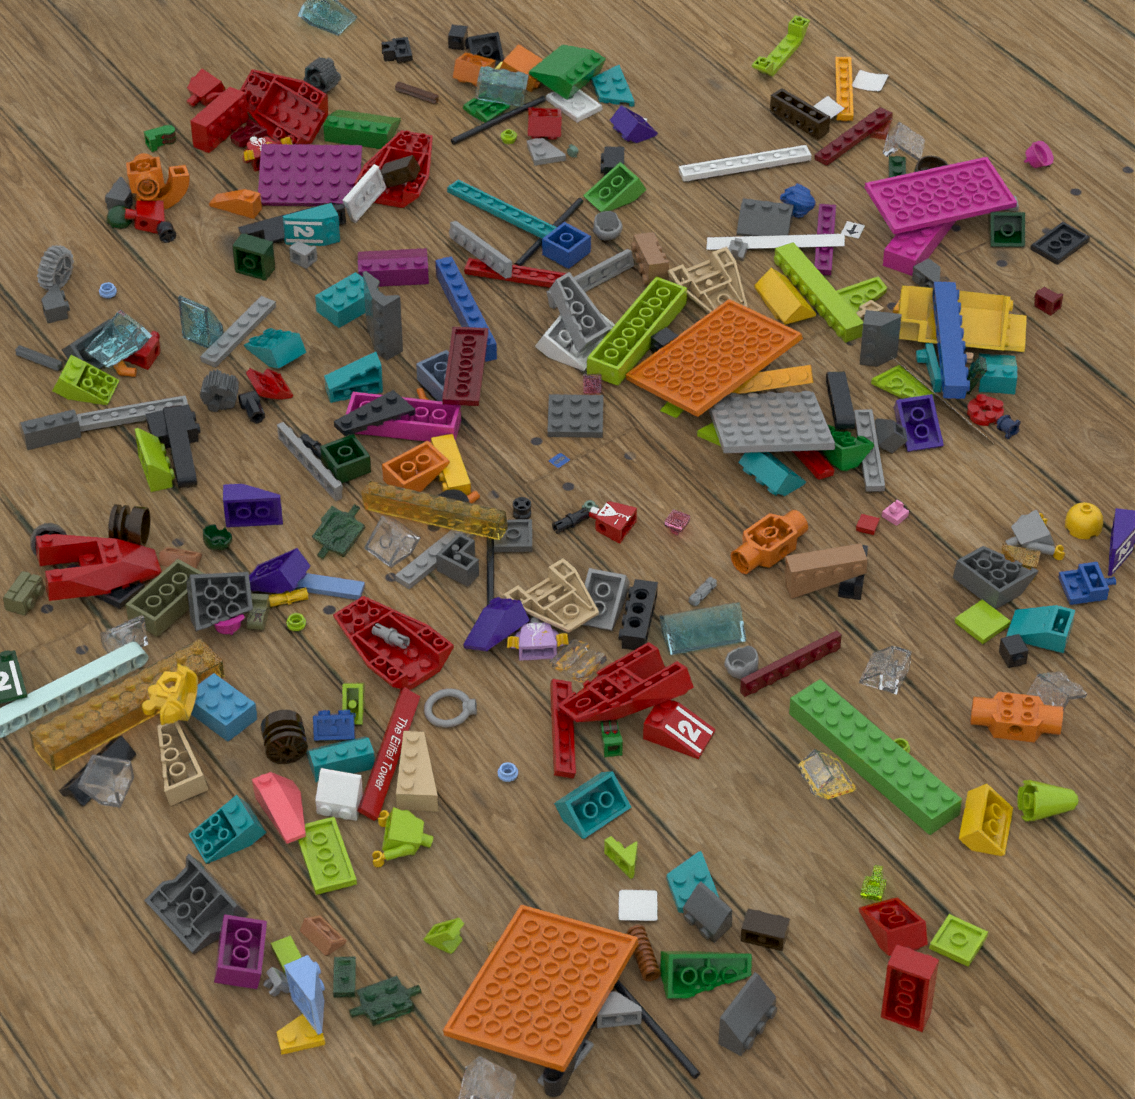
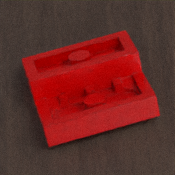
[246,368,294,399]

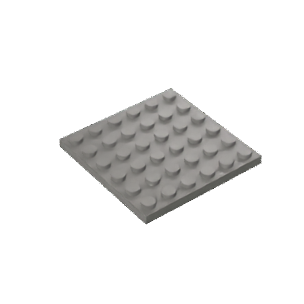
[708,391,835,453]

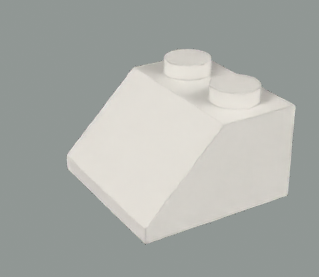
[315,768,363,821]

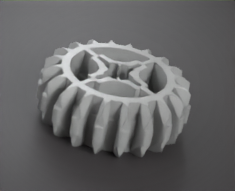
[37,245,74,291]

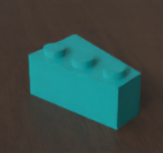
[324,352,383,403]

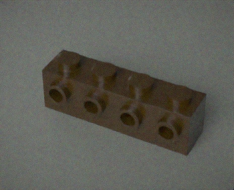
[770,88,830,139]

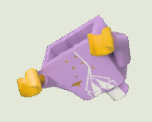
[507,617,569,661]

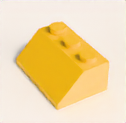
[959,783,1013,856]

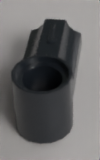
[238,390,265,424]

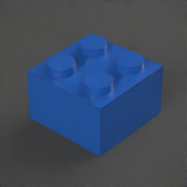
[542,222,591,269]

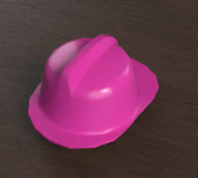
[1024,141,1054,168]
[214,614,245,636]

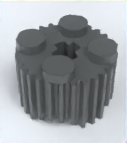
[303,57,341,93]
[200,369,239,412]

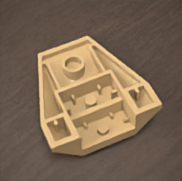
[668,246,748,313]
[503,558,599,633]

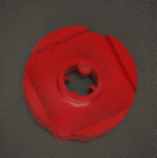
[967,394,1004,426]

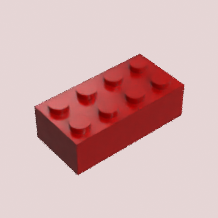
[190,87,249,153]
[881,945,939,1032]

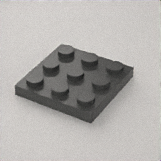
[547,394,603,438]

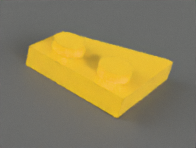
[277,1014,325,1055]

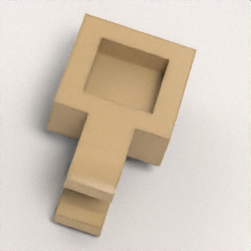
[856,300,884,322]

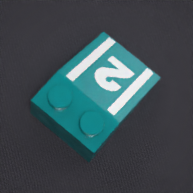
[283,203,340,246]

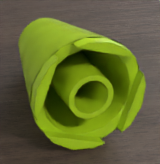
[1017,780,1078,822]

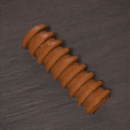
[627,925,661,982]

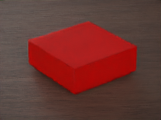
[856,514,880,535]

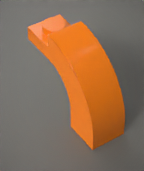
[135,165,190,210]

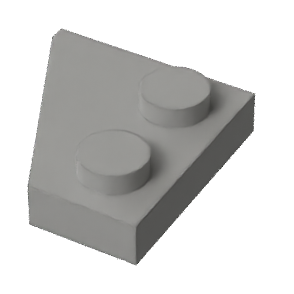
[527,138,566,165]

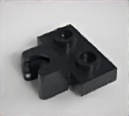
[381,37,413,62]

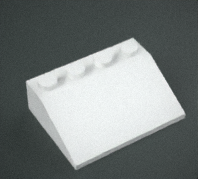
[535,314,615,371]

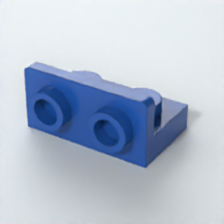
[313,709,356,740]

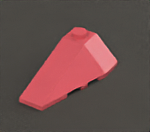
[252,772,306,844]

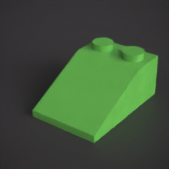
[583,162,647,212]

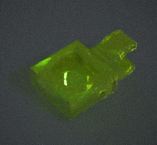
[861,865,886,901]

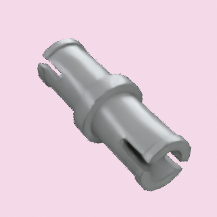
[372,623,410,649]

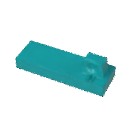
[916,343,942,393]

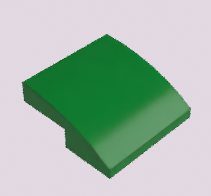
[462,90,510,122]

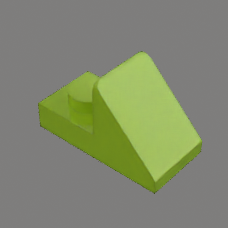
[604,836,638,879]
[423,918,465,954]

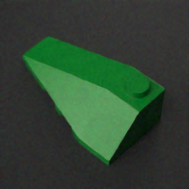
[821,424,874,471]
[660,951,752,998]

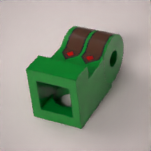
[144,125,176,152]
[600,720,623,757]

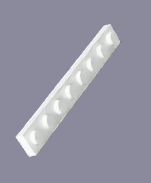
[679,145,811,182]

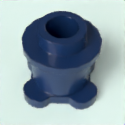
[997,415,1021,439]

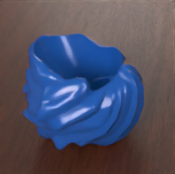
[780,184,816,218]

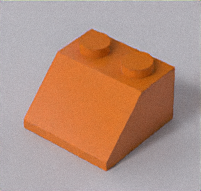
[453,52,496,87]

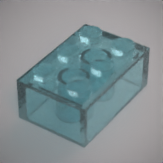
[475,66,529,107]

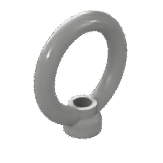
[424,689,477,728]

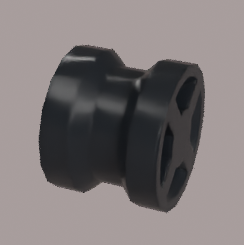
[156,221,176,243]
[513,497,532,519]

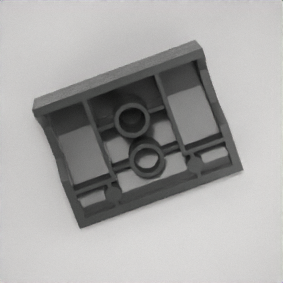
[363,271,403,361]
[144,854,249,954]

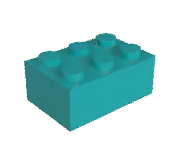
[315,272,378,328]

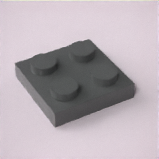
[494,519,533,552]

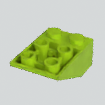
[52,355,119,405]

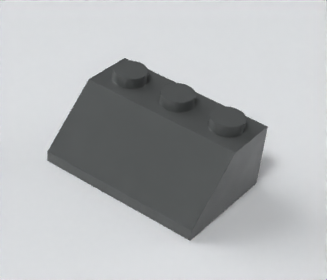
[737,198,794,237]
[859,310,902,367]
[62,319,125,369]
[19,409,81,450]
[718,972,778,1056]

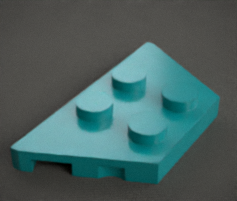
[592,65,635,107]
[666,851,719,913]

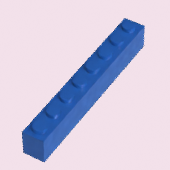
[435,256,497,362]
[932,282,970,399]

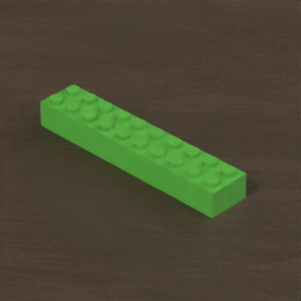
[789,679,962,835]

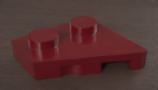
[230,119,267,147]

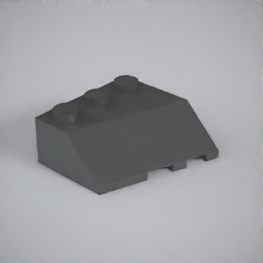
[953,546,1039,609]
[186,572,253,632]

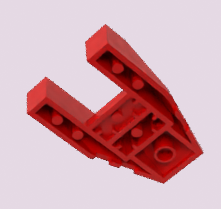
[36,534,162,601]
[557,642,694,722]

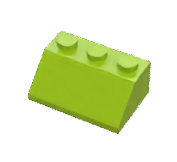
[135,428,175,492]

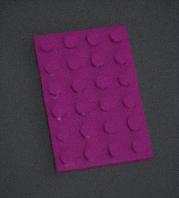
[258,144,362,207]

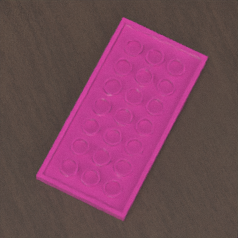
[864,157,1017,234]

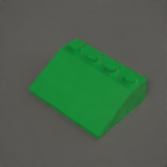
[528,44,606,100]
[323,109,401,149]

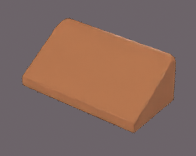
[159,547,202,569]
[300,915,347,956]

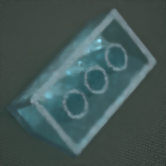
[659,602,747,655]

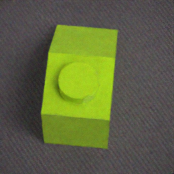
[342,683,365,725]

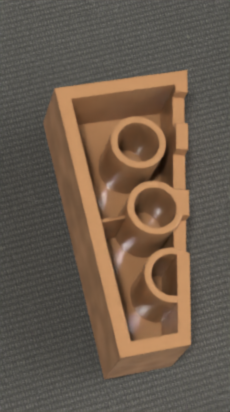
[631,232,669,287]
[785,543,867,599]

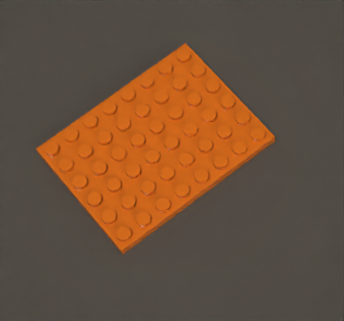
[625,299,803,417]
[443,905,639,1072]

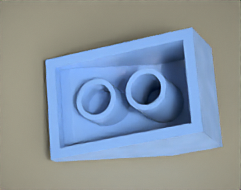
[284,955,325,1035]

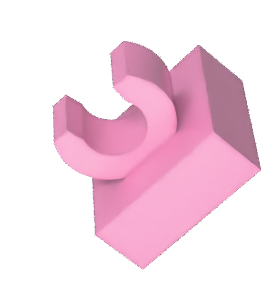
[882,500,909,526]

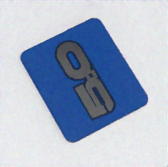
[549,453,570,468]

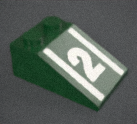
[0,650,28,704]

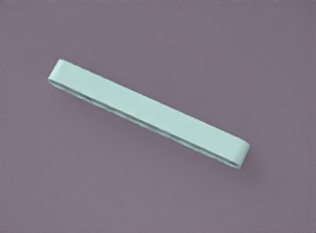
[0,642,149,738]

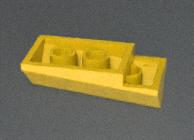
[754,268,816,325]

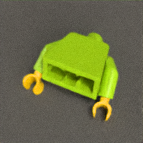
[372,807,433,868]

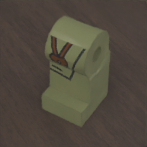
[247,593,270,630]

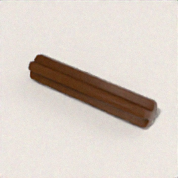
[395,82,439,104]

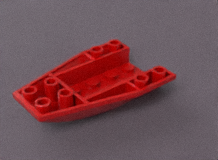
[240,69,329,145]
[354,130,433,208]
[333,596,454,690]

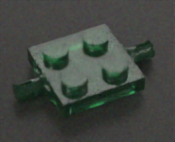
[312,504,366,560]
[348,976,422,1026]

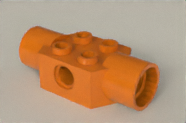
[126,153,165,200]
[730,510,808,574]
[970,692,1063,743]

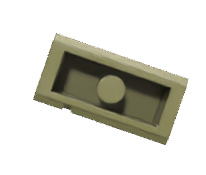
[3,571,45,616]

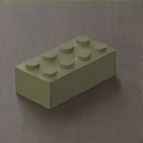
[126,559,205,637]

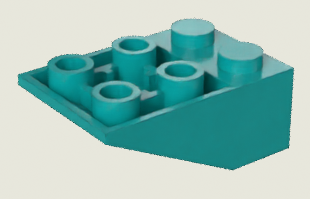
[244,328,307,369]
[1006,605,1075,653]
[189,795,267,864]

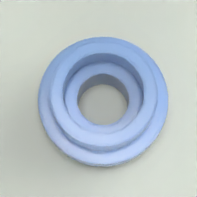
[99,282,117,298]
[498,762,518,782]

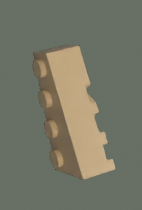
[157,721,208,806]
[396,731,438,812]

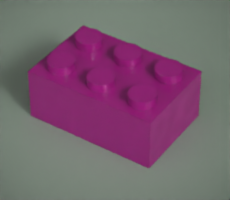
[214,914,267,989]

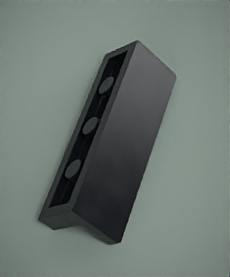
[59,735,136,806]

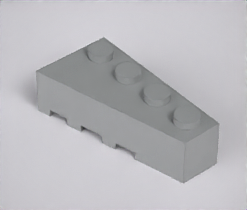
[549,272,612,353]

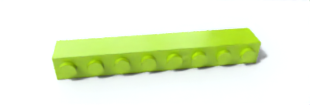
[774,242,863,343]

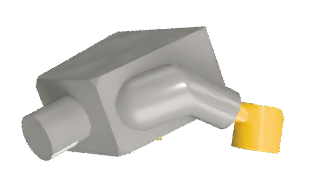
[1005,509,1066,560]

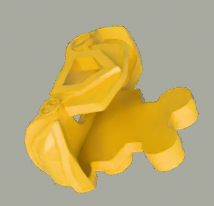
[142,663,198,725]

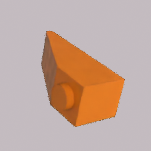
[209,189,262,219]

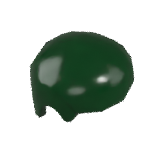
[107,205,132,229]
[203,524,232,551]

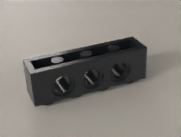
[618,579,658,650]

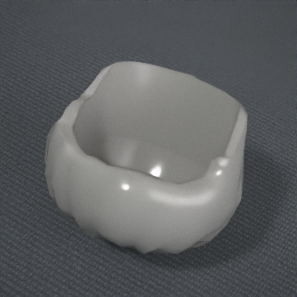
[593,211,622,241]
[724,645,759,680]

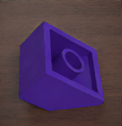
[609,105,658,143]

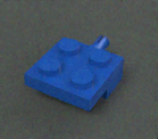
[1058,562,1116,605]

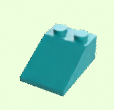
[979,353,1017,394]

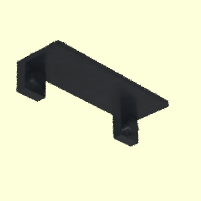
[238,202,346,244]

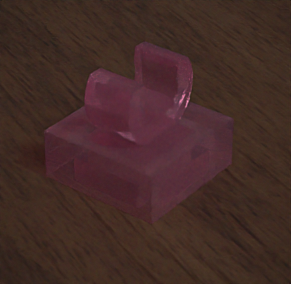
[583,374,602,393]
[664,509,690,535]

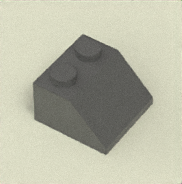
[683,882,732,943]

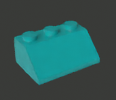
[738,452,807,496]
[306,736,375,783]
[554,771,631,839]

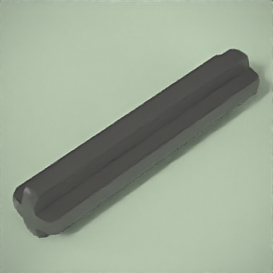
[15,345,63,371]

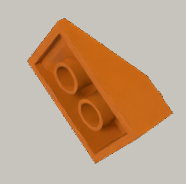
[382,441,450,501]

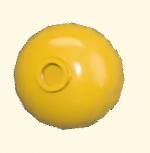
[1065,502,1103,540]

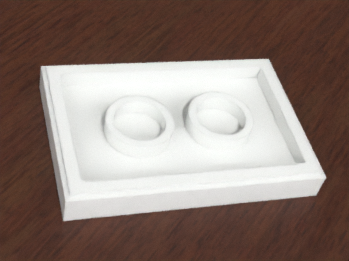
[546,89,602,123]
[343,164,386,223]

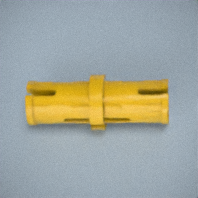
[269,587,309,607]

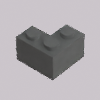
[436,532,479,587]

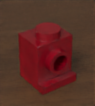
[1034,286,1063,316]

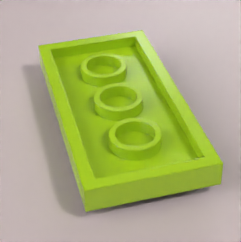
[297,817,357,895]

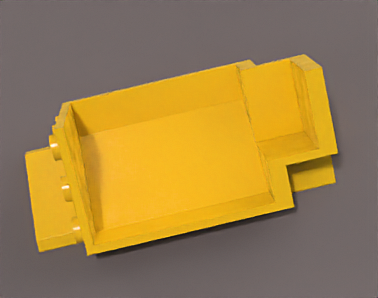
[898,285,1027,352]

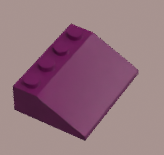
[358,248,429,287]

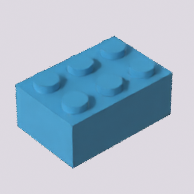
[191,673,257,742]

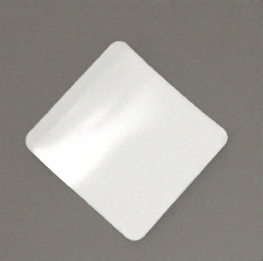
[852,70,888,91]
[813,96,844,119]
[619,890,657,921]

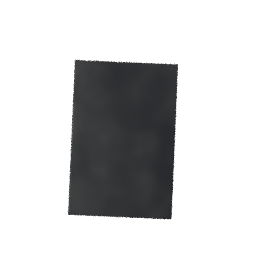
[1030,222,1090,265]

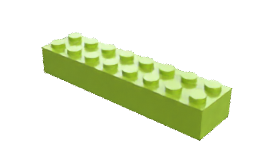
[587,277,687,386]

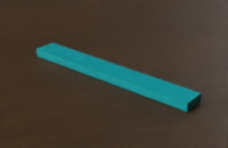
[447,179,557,238]

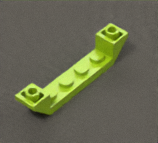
[752,15,810,77]

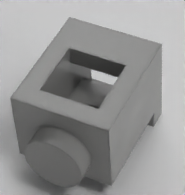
[289,241,317,269]

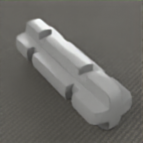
[689,577,717,606]

